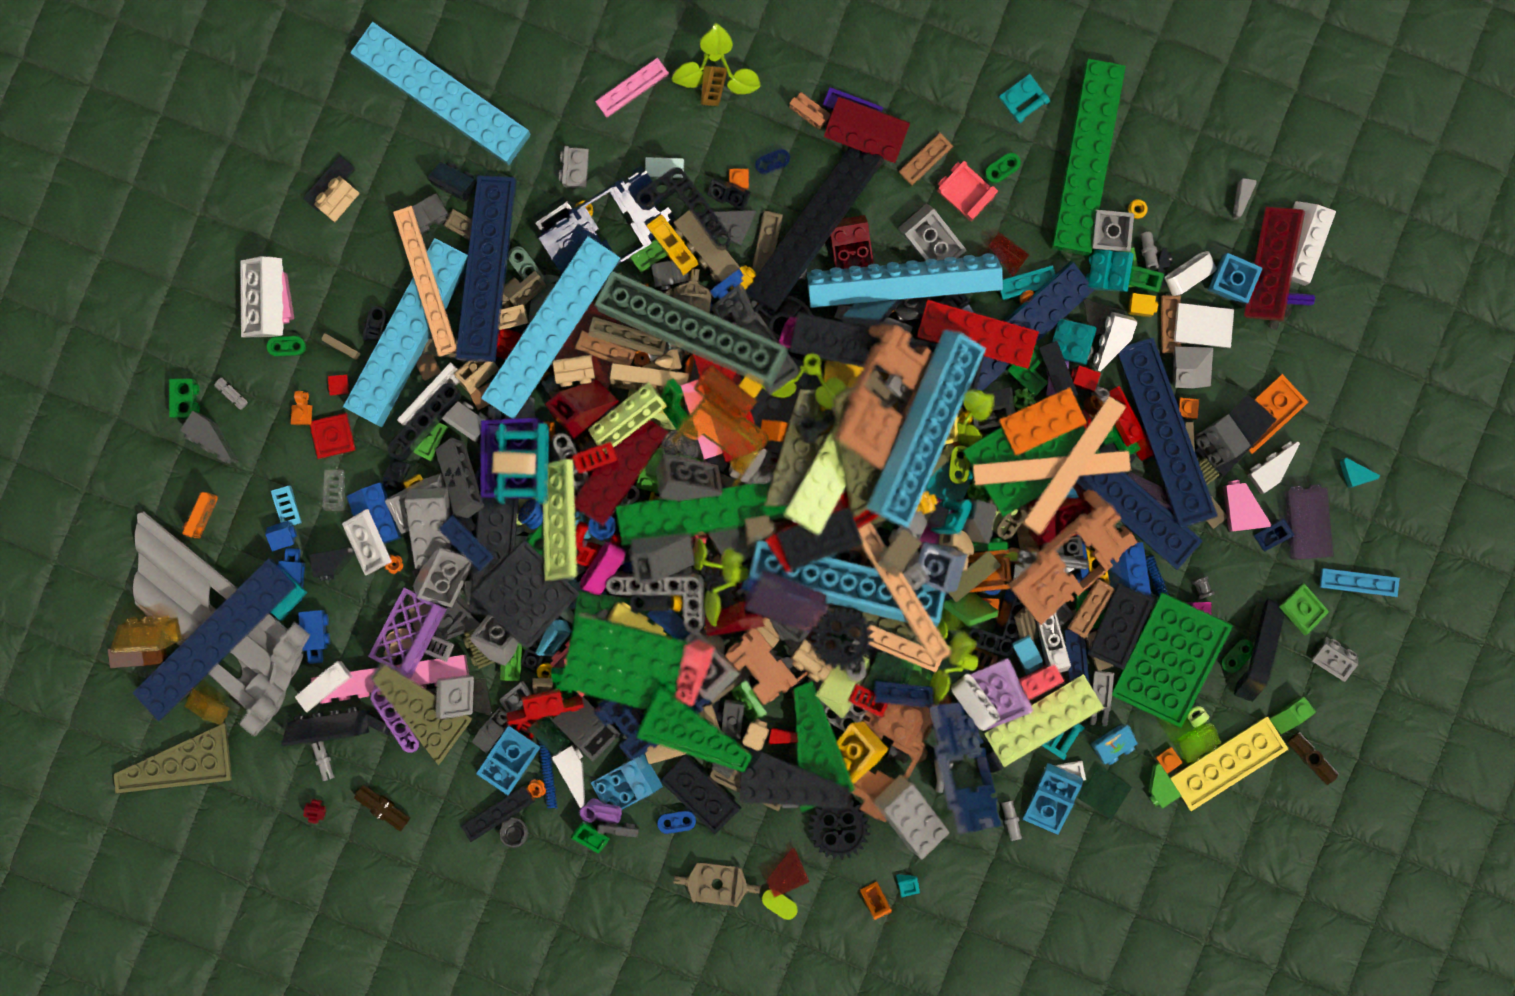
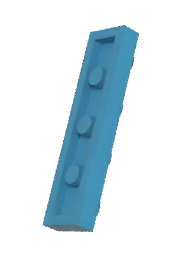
[1319,568,1400,597]

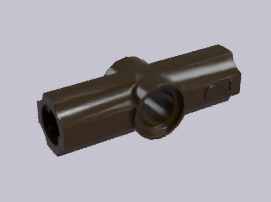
[1286,731,1339,785]
[354,784,410,832]

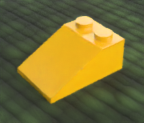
[837,722,888,784]

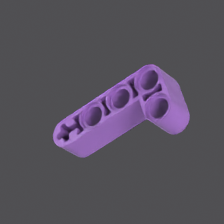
[371,685,420,753]

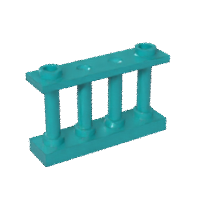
[495,424,549,504]

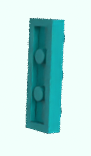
[999,266,1055,300]

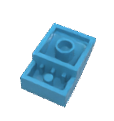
[476,726,541,795]
[1023,763,1083,835]

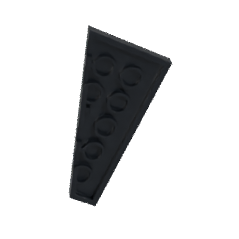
[740,744,850,808]

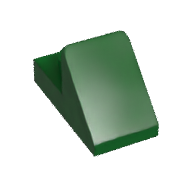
[1129,265,1164,293]
[571,821,610,854]

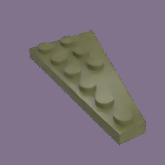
[114,723,232,793]

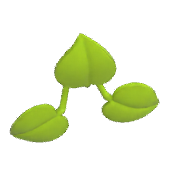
[672,23,761,94]
[761,354,846,409]
[957,390,993,448]
[692,538,748,626]
[930,618,978,705]

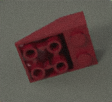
[830,215,874,269]
[545,380,619,438]
[1028,498,1091,546]

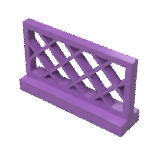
[368,588,447,678]

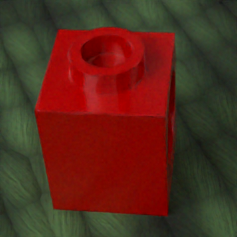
[1071,365,1101,392]

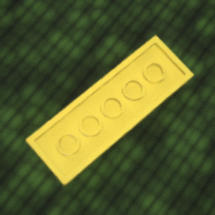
[1170,716,1288,811]

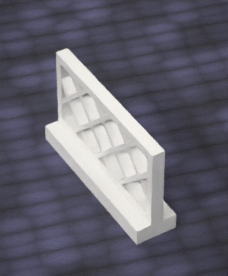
[398,362,459,426]

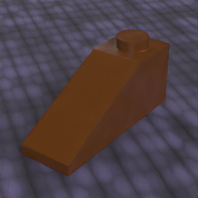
[107,641,168,668]

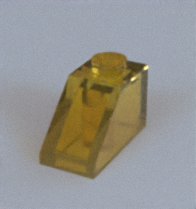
[185,689,230,725]

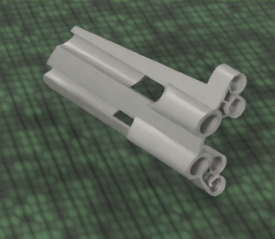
[133,512,310,736]

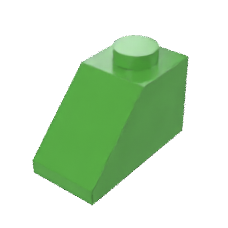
[1269,696,1316,734]
[1149,762,1182,809]

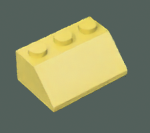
[606,602,667,636]

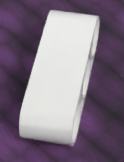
[1165,251,1217,296]
[951,674,1000,730]

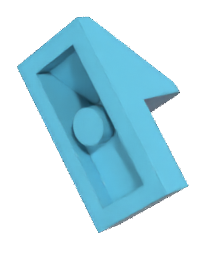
[1012,635,1044,675]

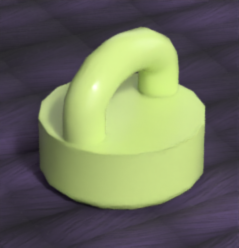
[1187,706,1209,728]

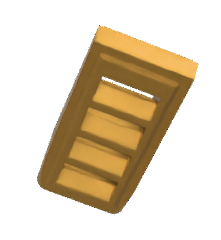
[701,66,727,106]

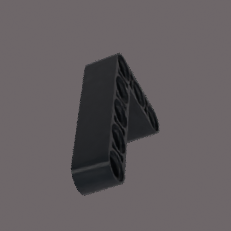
[636,167,731,250]
[959,566,1025,656]
[1234,598,1285,702]

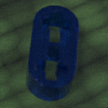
[755,149,790,175]

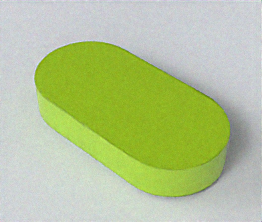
[762,889,797,920]

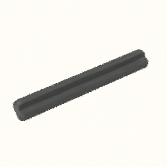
[1017,551,1089,570]

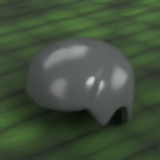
[499,817,529,848]

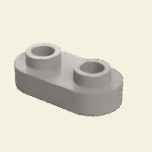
[844,644,866,681]

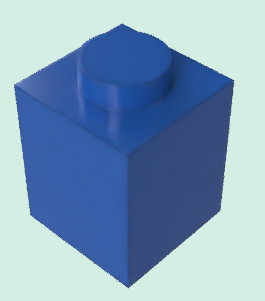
[265,521,297,551]

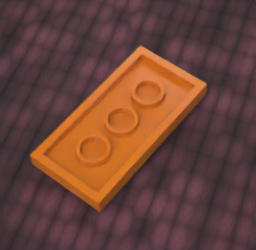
[1248,374,1308,454]
[999,388,1086,456]

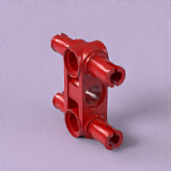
[575,521,622,567]

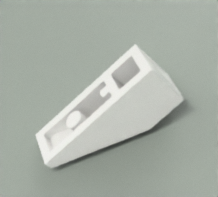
[295,661,353,712]
[552,745,585,808]

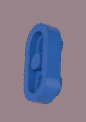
[710,269,744,299]
[657,811,696,834]

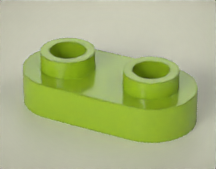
[949,445,970,484]

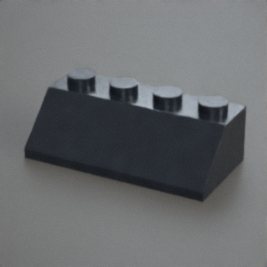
[282,707,369,747]

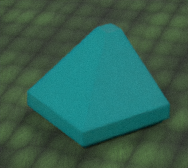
[896,874,920,897]

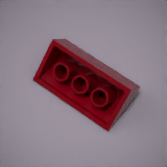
[824,96,910,163]

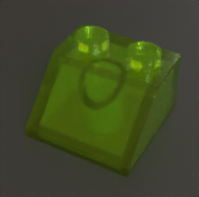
[1173,722,1221,763]

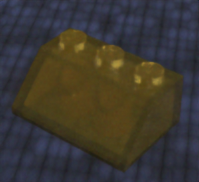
[111,615,182,653]

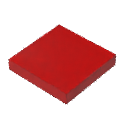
[310,413,356,459]

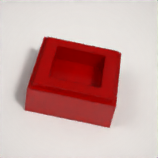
[328,375,350,396]

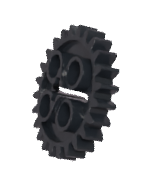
[678,568,738,630]
[811,607,875,671]
[808,800,871,860]

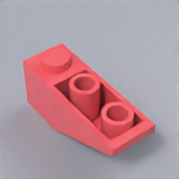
[675,640,714,706]

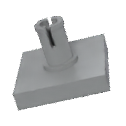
[436,675,474,719]

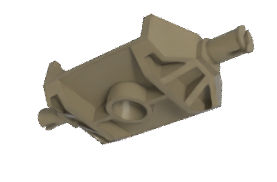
[673,269,711,355]
[674,862,760,907]

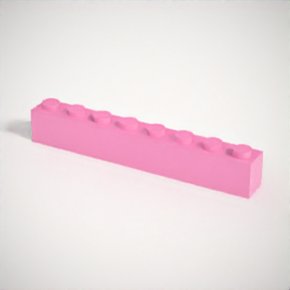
[311,655,469,704]

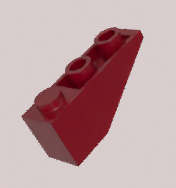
[705,599,765,636]

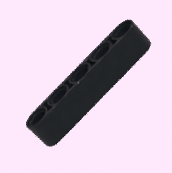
[388,383,461,461]

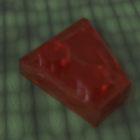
[766,848,810,898]

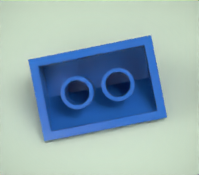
[347,483,402,544]
[1108,542,1151,600]

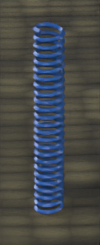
[1146,555,1169,596]
[538,733,558,809]

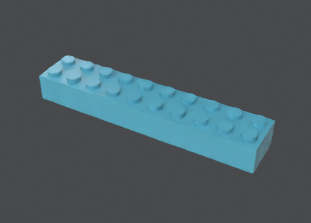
[350,22,531,165]
[481,236,620,419]
[343,238,468,427]
[806,253,1003,307]
[867,330,985,527]
[748,540,945,627]

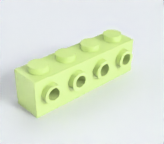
[588,383,667,453]

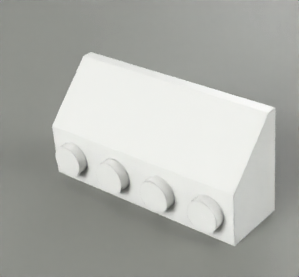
[1292,201,1336,286]
[241,257,284,337]

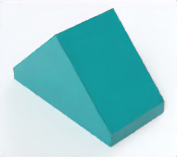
[1340,458,1380,488]

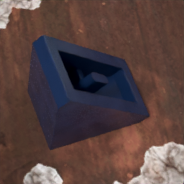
[1254,519,1294,552]

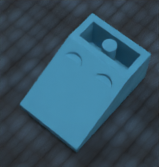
[591,753,663,809]

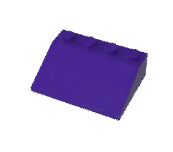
[481,418,543,499]

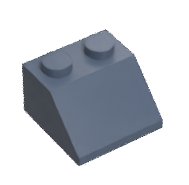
[918,542,968,593]

